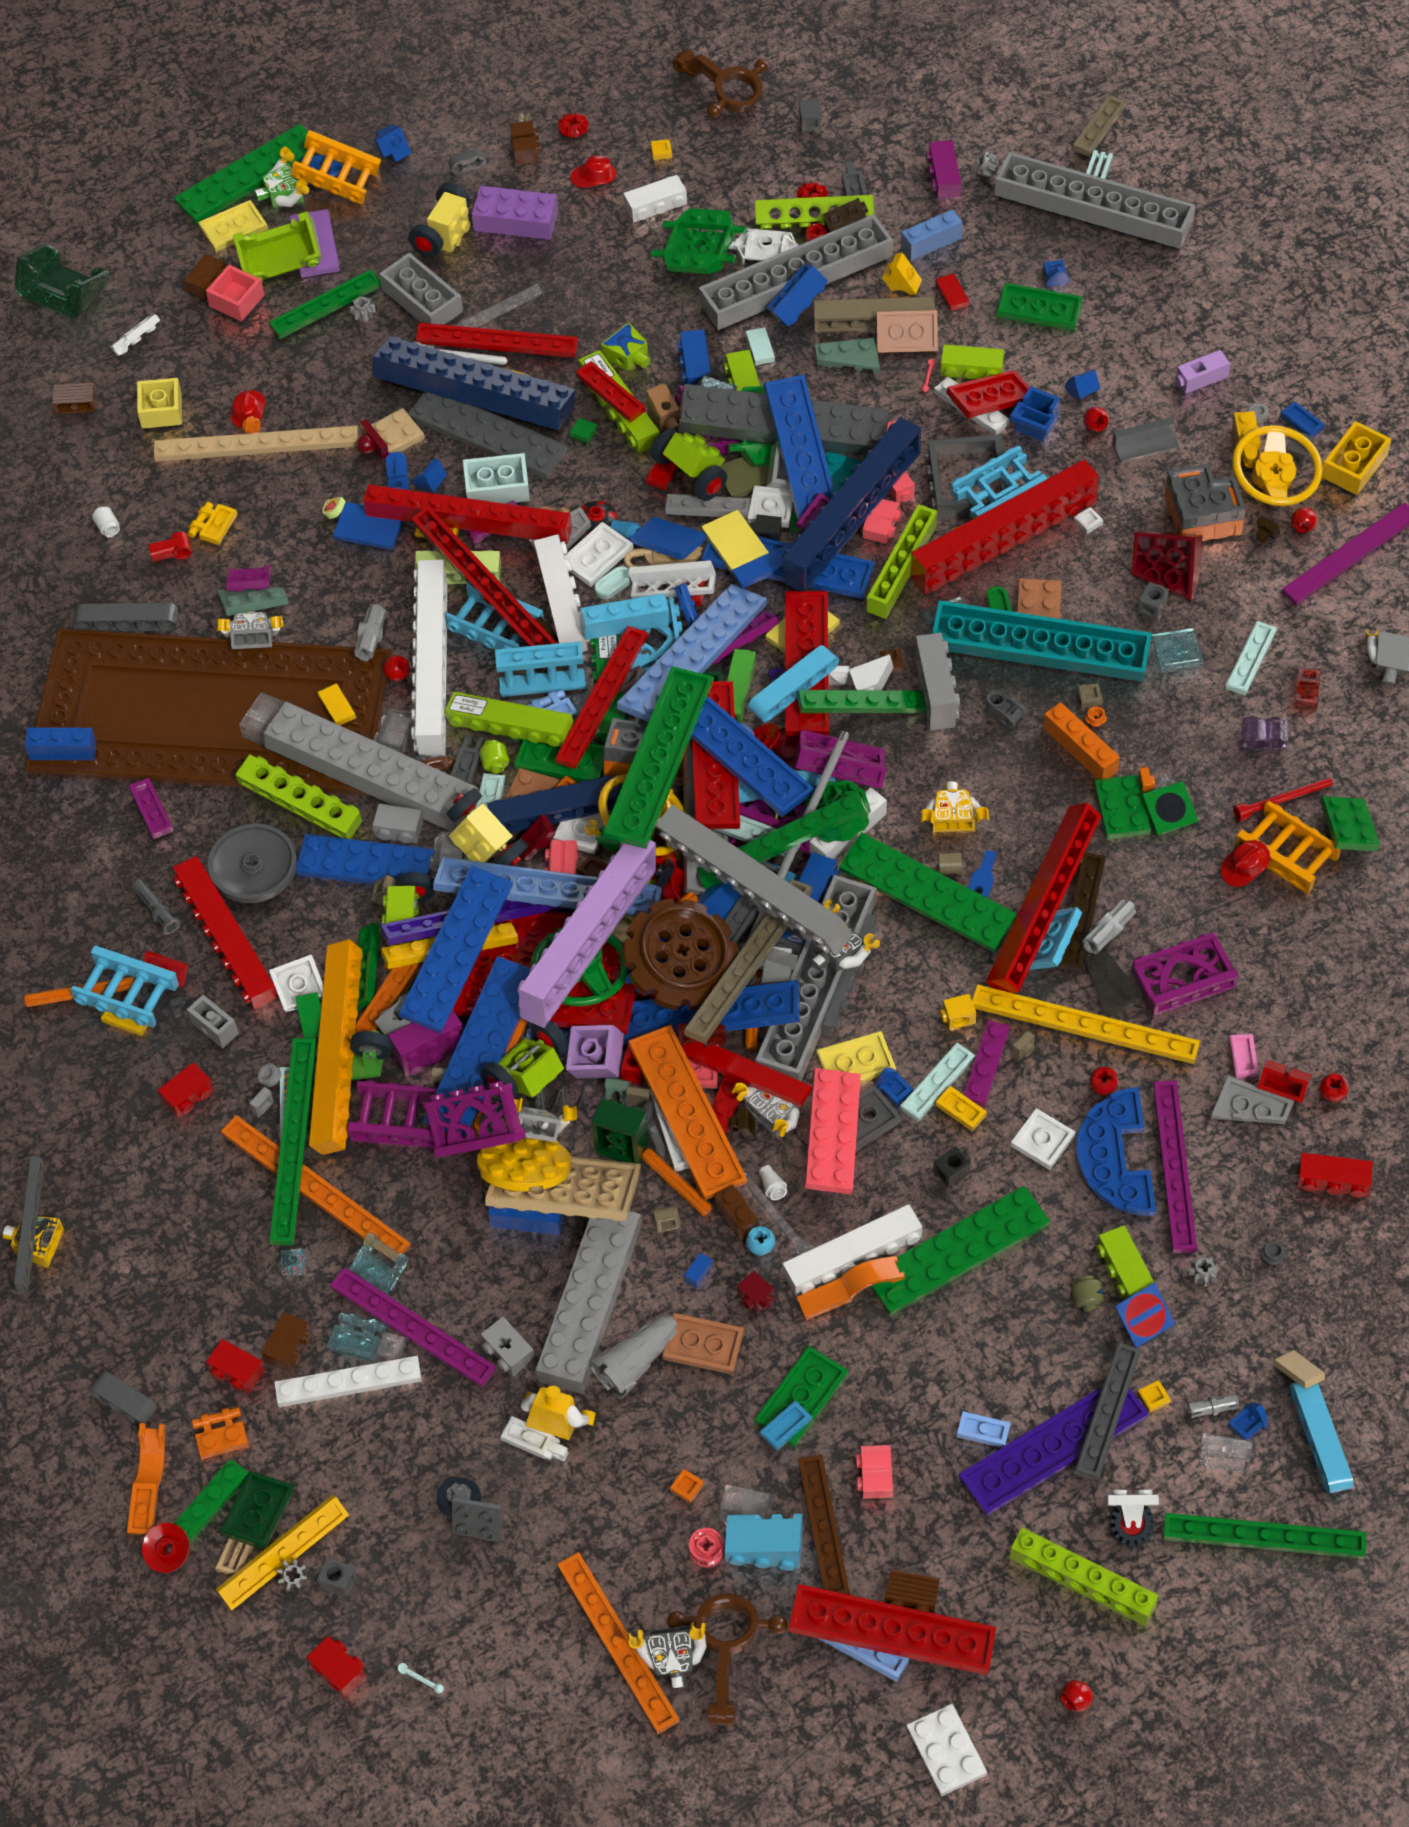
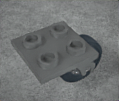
[437,1477,502,1542]

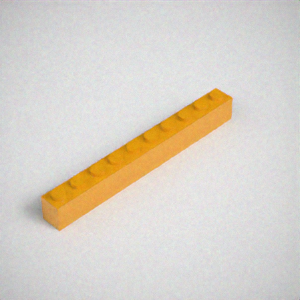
[309,939,363,1155]

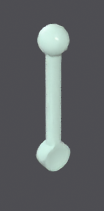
[398,1663,444,1694]

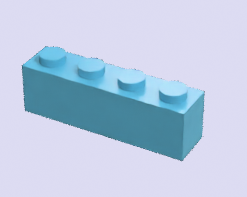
[580,593,669,640]

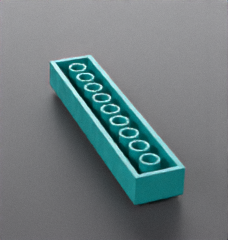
[932,600,1152,682]

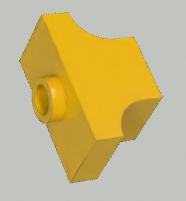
[882,252,922,296]

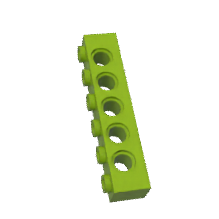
[755,195,874,230]
[236,754,362,839]
[1010,1527,1159,1627]

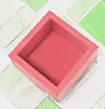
[206,265,265,322]

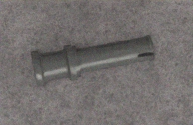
[131,879,181,935]

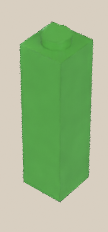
[727,649,756,723]

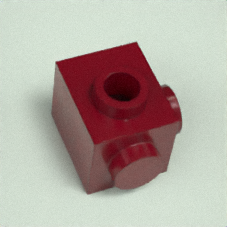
[737,1270,774,1314]

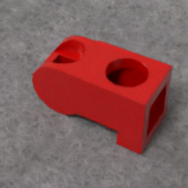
[621,1045,643,1085]

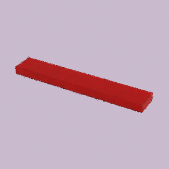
[682,1038,812,1107]

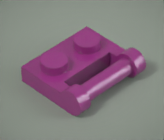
[226,565,272,592]

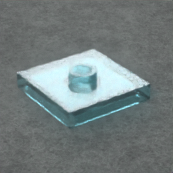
[1151,628,1204,673]

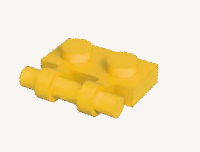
[187,502,238,545]

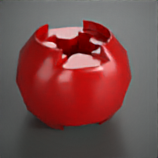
[804,223,829,242]
[1083,406,1109,433]
[1291,507,1318,534]
[383,655,410,682]
[1089,1066,1119,1095]
[1319,1073,1349,1103]
[1060,1680,1093,1712]

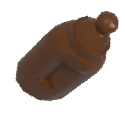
[420,756,456,772]

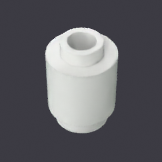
[92,507,120,537]

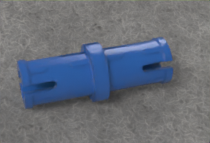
[674,583,698,628]

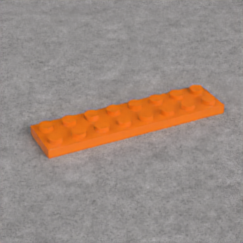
[628,1025,748,1201]

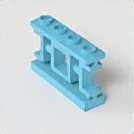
[950,445,1048,519]

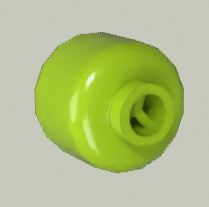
[479,740,510,774]

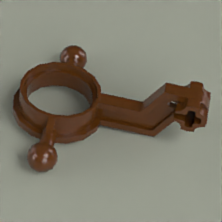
[672,49,769,118]
[667,1593,787,1726]

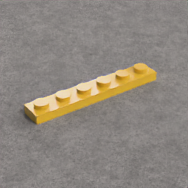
[381,922,518,969]
[215,1495,349,1610]

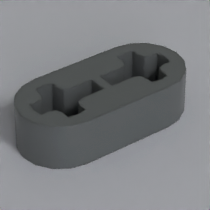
[448,149,486,174]

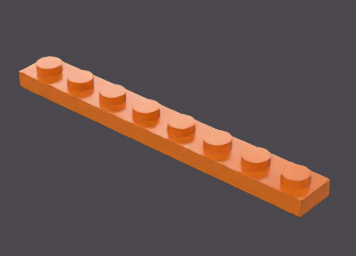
[557,1552,680,1735]

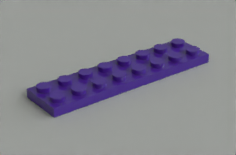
[958,1386,1149,1517]

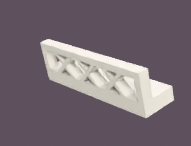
[629,561,716,599]

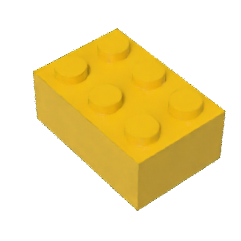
[1322,421,1391,495]

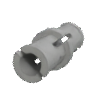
[1187,1394,1239,1418]

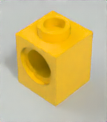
[940,993,976,1030]

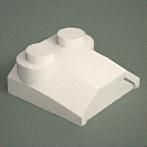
[269,954,323,1012]

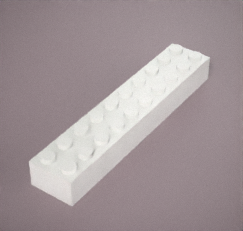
[412,560,447,758]

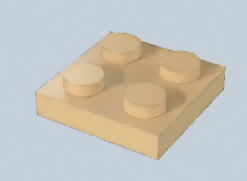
[371,408,425,453]

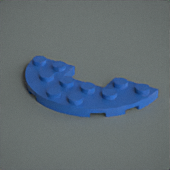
[1076,1087,1156,1216]

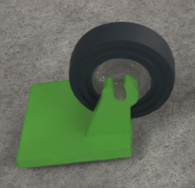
[350,1030,392,1080]

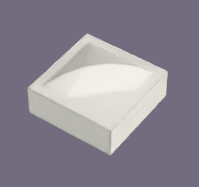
[829,666,849,685]

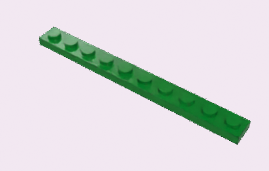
[270,1038,317,1246]

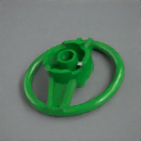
[530,928,629,1006]

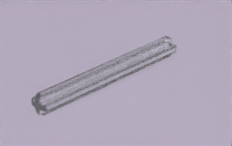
[454,284,542,328]

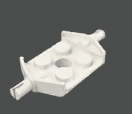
[728,228,799,265]

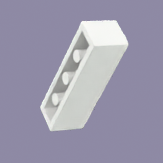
[810,787,887,860]

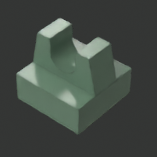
[605,1078,632,1101]

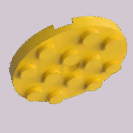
[477,1137,571,1191]

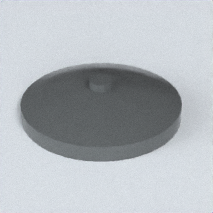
[208,823,297,903]

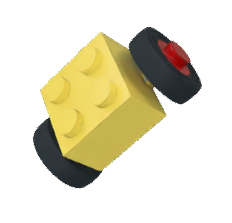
[408,182,471,257]
[446,788,529,866]

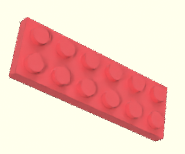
[805,1068,861,1195]

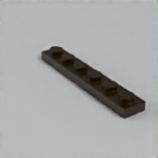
[1058,852,1106,973]

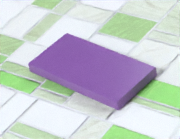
[290,209,340,278]

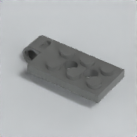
[804,1085,902,1159]

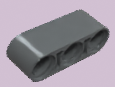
[88,1370,158,1426]

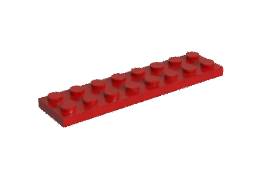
[785,591,829,736]
[692,681,740,829]
[788,1584,996,1675]

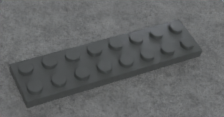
[408,392,568,479]

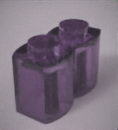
[1241,716,1288,751]

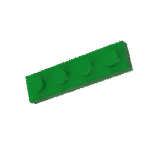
[357,922,380,1011]
[173,1459,249,1544]

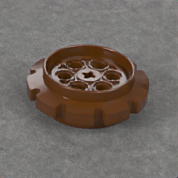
[622,899,739,1010]

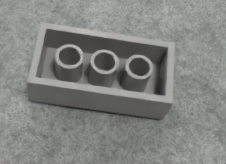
[379,253,463,325]
[915,633,960,731]

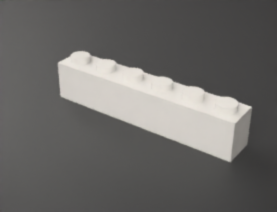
[534,534,590,652]
[783,1204,923,1296]

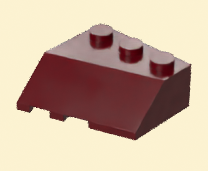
[1131,530,1203,601]

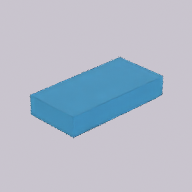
[760,1401,812,1452]

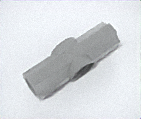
[354,604,386,661]
[1082,899,1136,954]

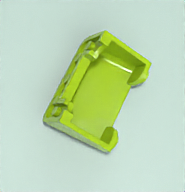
[233,212,322,283]

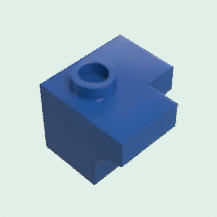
[373,125,412,162]

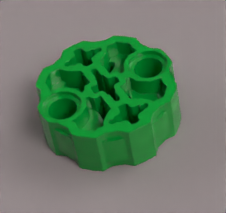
[803,780,871,843]

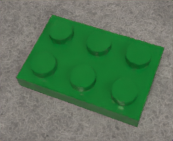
[1094,775,1151,840]
[1320,796,1380,851]

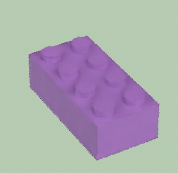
[472,186,558,240]

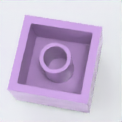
[566,1025,624,1079]

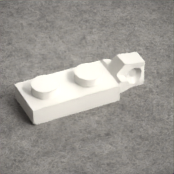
[110,314,160,356]
[500,1416,569,1462]

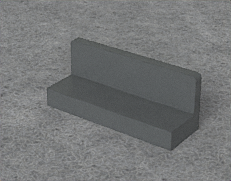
[1112,417,1179,463]

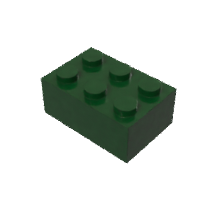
[591,1099,649,1164]

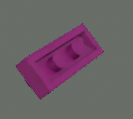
[129,778,174,839]

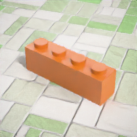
[1043,702,1120,780]

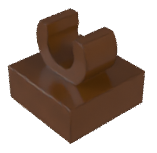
[880,648,904,673]

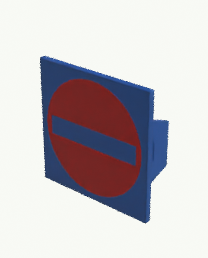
[1115,1282,1175,1348]

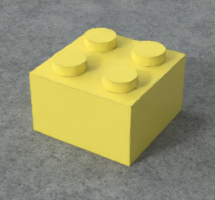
[137,378,182,428]

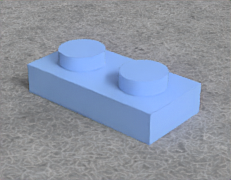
[957,1411,1010,1448]

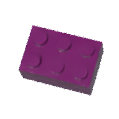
[388,1011,463,1077]

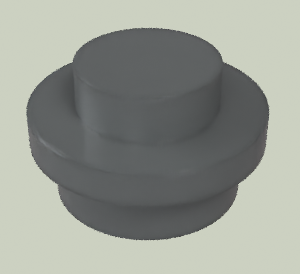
[1261,1241,1285,1265]

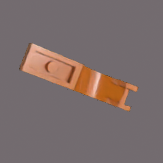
[797,1256,905,1320]
[127,1423,165,1535]

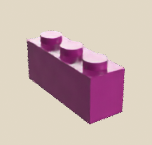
[926,140,961,199]

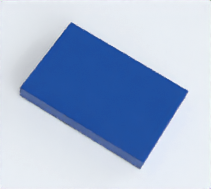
[333,502,404,551]
[631,517,706,560]

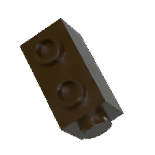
[822,198,868,233]

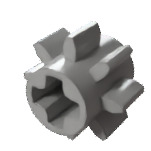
[975,152,999,177]
[350,297,376,322]
[1188,1255,1219,1287]
[275,1559,307,1590]

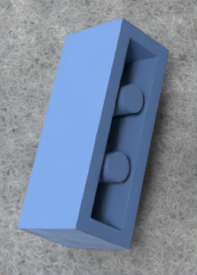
[901,209,963,261]

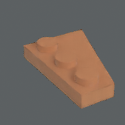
[505,768,560,799]

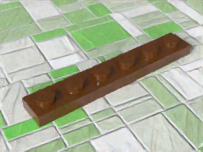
[798,1454,850,1595]

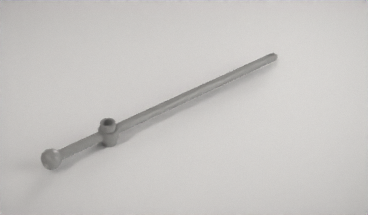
[738,731,849,953]

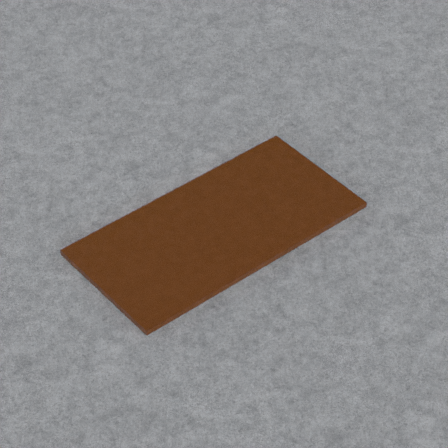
[25,628,392,795]

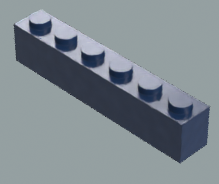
[487,775,620,833]

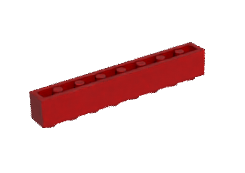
[172,856,278,1010]

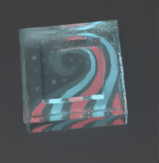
[281,1248,306,1275]

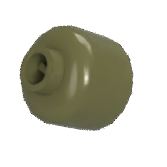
[1071,1275,1104,1312]

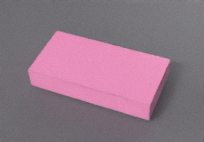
[1229,1034,1259,1079]

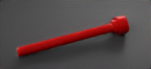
[1233,777,1333,822]

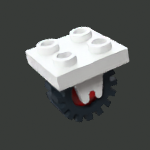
[1104,1490,1159,1546]

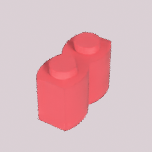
[863,499,902,544]
[856,1445,893,1499]

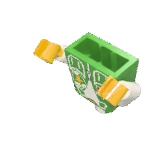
[254,147,309,208]

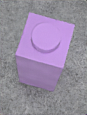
[1175,350,1230,394]

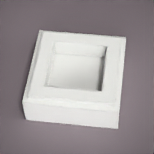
[1074,507,1103,534]

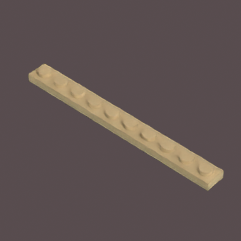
[154,425,359,462]

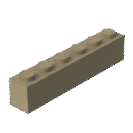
[814,297,935,332]

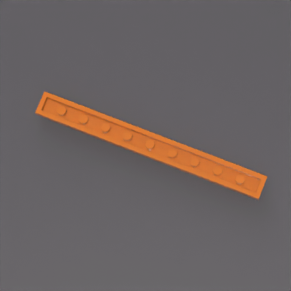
[221,1115,411,1264]

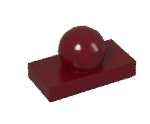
[356,419,389,461]
[516,815,555,860]

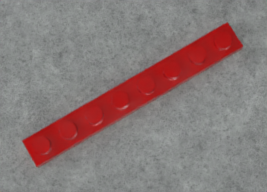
[416,322,578,358]
[556,626,648,769]

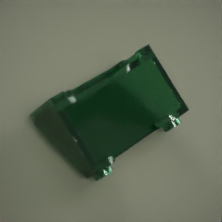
[15,244,110,318]

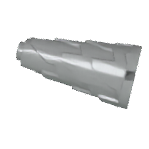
[589,1315,678,1399]

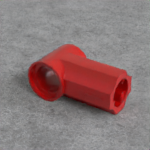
[148,532,192,562]

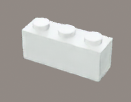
[623,175,687,223]

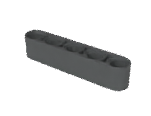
[73,603,178,632]

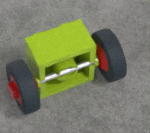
[650,429,727,501]
[382,872,435,946]
[480,1020,568,1099]

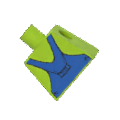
[601,323,651,370]

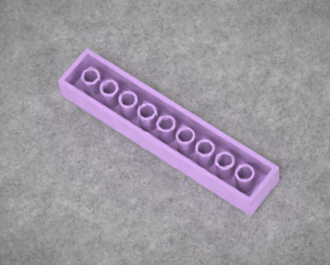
[517,840,656,1028]

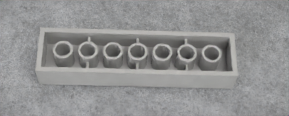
[536,1211,642,1394]

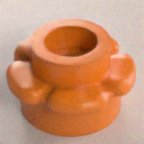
[243,416,260,434]
[1085,706,1107,727]

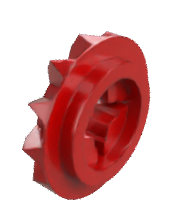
[558,112,589,137]
[797,181,828,198]

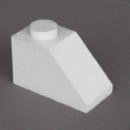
[849,655,894,690]

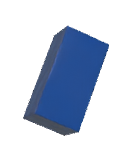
[684,1253,713,1289]

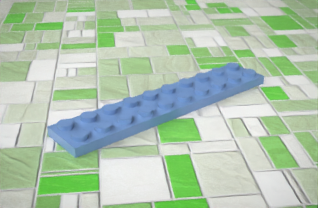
[617,584,767,722]
[433,857,662,917]

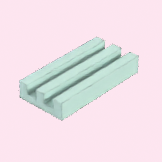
[1086,150,1113,179]

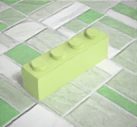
[415,550,501,584]

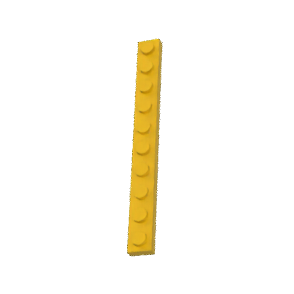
[972,984,1200,1064]

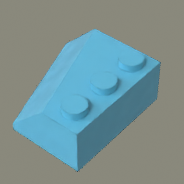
[725,1514,803,1571]

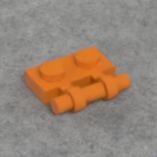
[192,1407,249,1460]

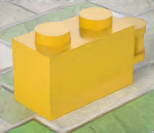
[1232,411,1261,468]

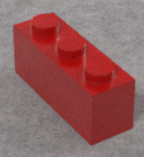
[1297,1152,1373,1198]

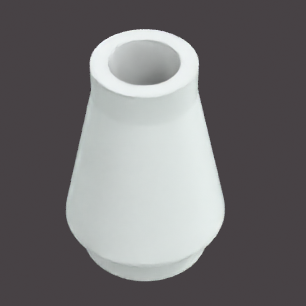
[759,1165,787,1200]

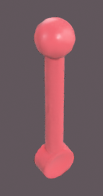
[921,359,936,393]

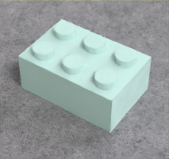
[463,453,530,504]

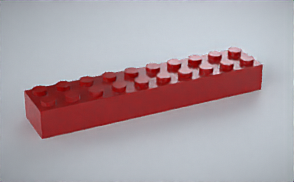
[911,459,1099,595]

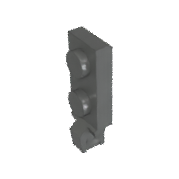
[842,161,867,196]

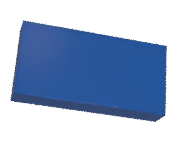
[1280,401,1325,437]

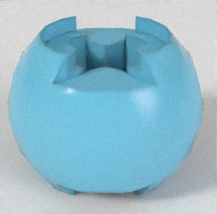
[746,1226,776,1256]

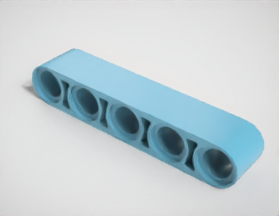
[748,645,839,722]
[1290,1382,1354,1494]

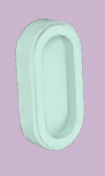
[595,567,632,599]

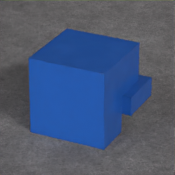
[1010,386,1060,441]

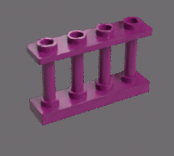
[348,1080,438,1149]

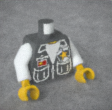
[811,900,880,971]
[628,1622,707,1688]

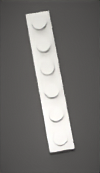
[275,1356,422,1407]

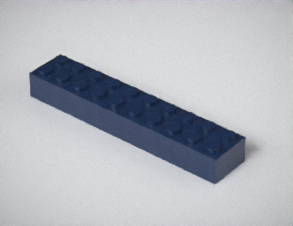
[372,336,575,430]
[782,417,921,591]

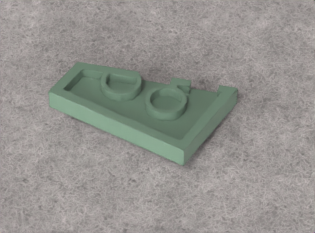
[815,338,880,374]
[217,587,288,616]

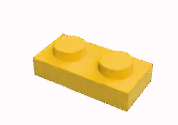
[936,1086,987,1132]

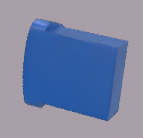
[1043,260,1070,286]
[1065,369,1100,400]
[412,459,447,493]
[876,1067,913,1106]
[1228,1402,1268,1443]

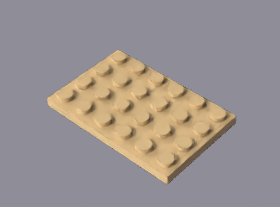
[485,1157,641,1221]

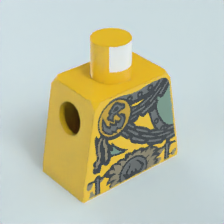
[3,1217,64,1268]

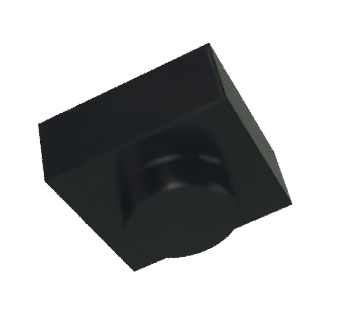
[654,857,674,888]

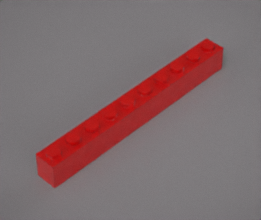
[363,484,572,544]
[412,505,557,668]
[986,802,1101,993]

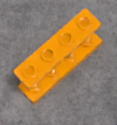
[290,130,381,204]
[1235,801,1341,894]

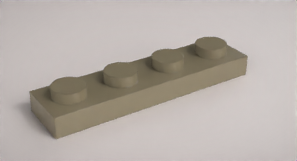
[1072,95,1126,157]

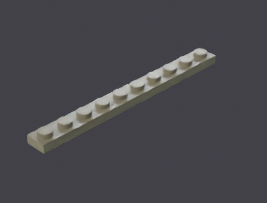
[684,879,812,1044]

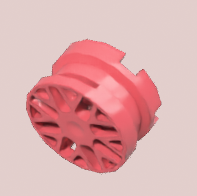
[689,1528,724,1568]

